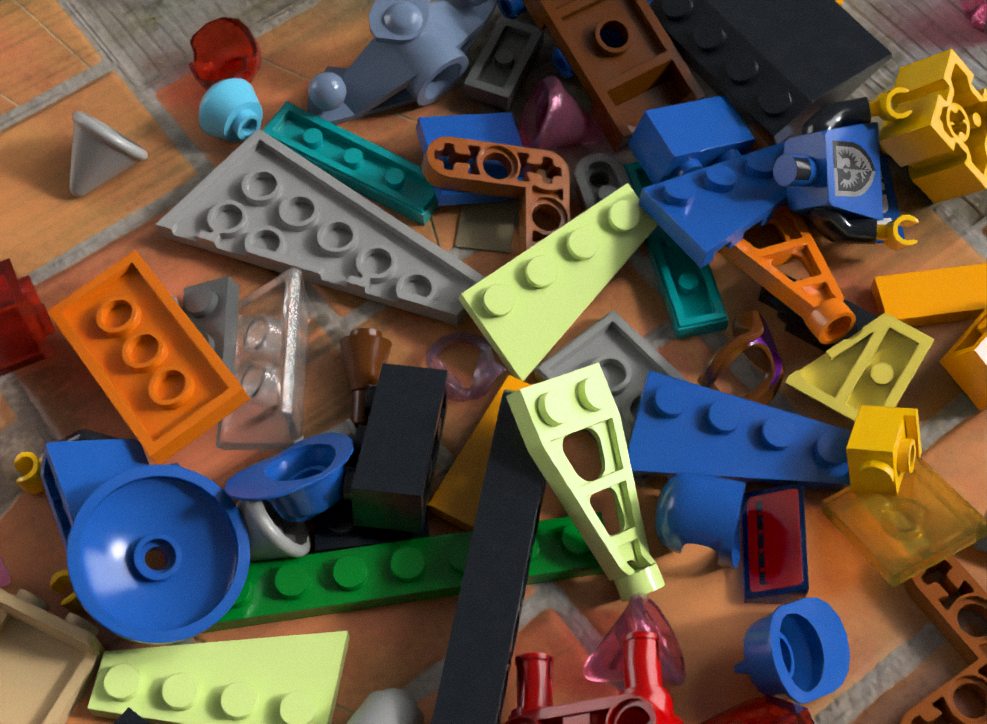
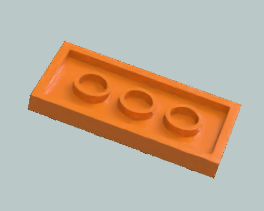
[47,249,251,465]

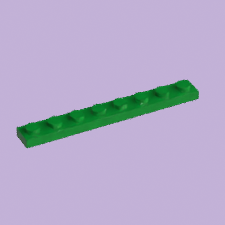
[202,512,605,633]

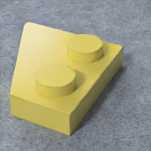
[785,313,935,423]

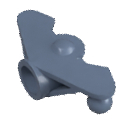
[307,0,497,125]

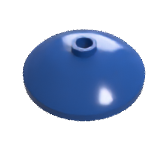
[66,464,250,644]

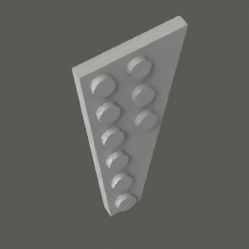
[155,128,485,326]

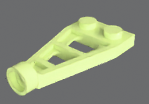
[506,363,665,602]

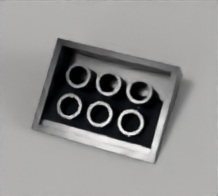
[649,0,892,146]

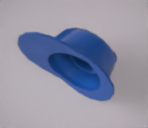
[224,432,354,522]
[733,598,850,704]

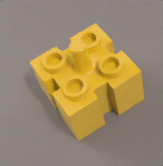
[879,49,987,204]

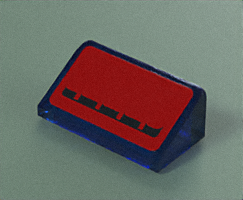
[741,484,809,604]

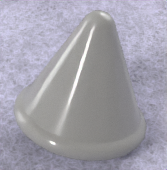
[69,111,148,197]
[236,500,311,562]

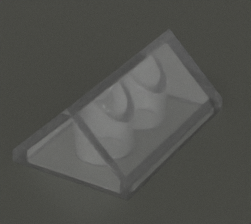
[216,267,310,450]

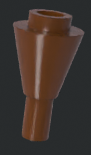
[339,328,392,429]

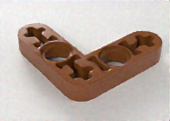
[421,136,570,255]
[897,548,987,724]

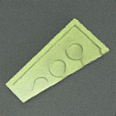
[458,183,657,381]
[87,631,350,724]

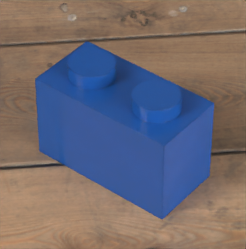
[628,95,755,185]

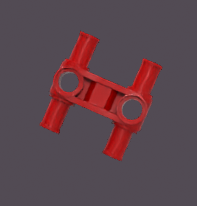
[504,631,684,724]

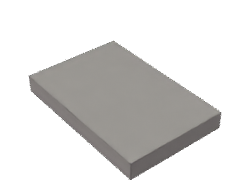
[534,310,688,488]

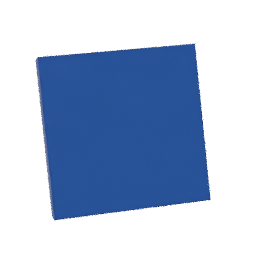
[415,112,524,206]

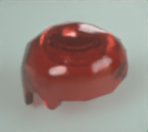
[188,17,262,91]

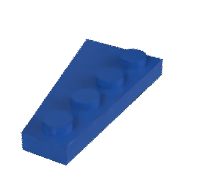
[638,141,788,268]
[627,370,852,491]

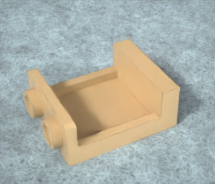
[0,589,106,724]

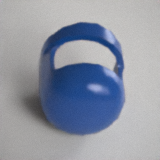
[655,472,746,569]

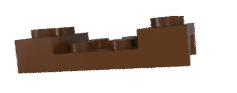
[522,0,706,152]

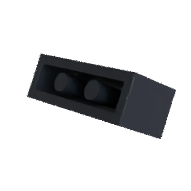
[343,363,448,533]

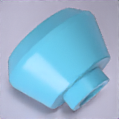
[199,78,263,143]

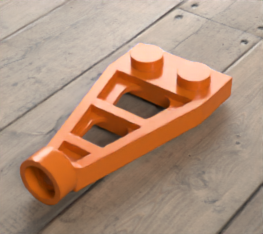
[718,205,856,345]

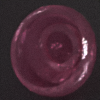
[519,76,602,151]
[583,592,686,686]

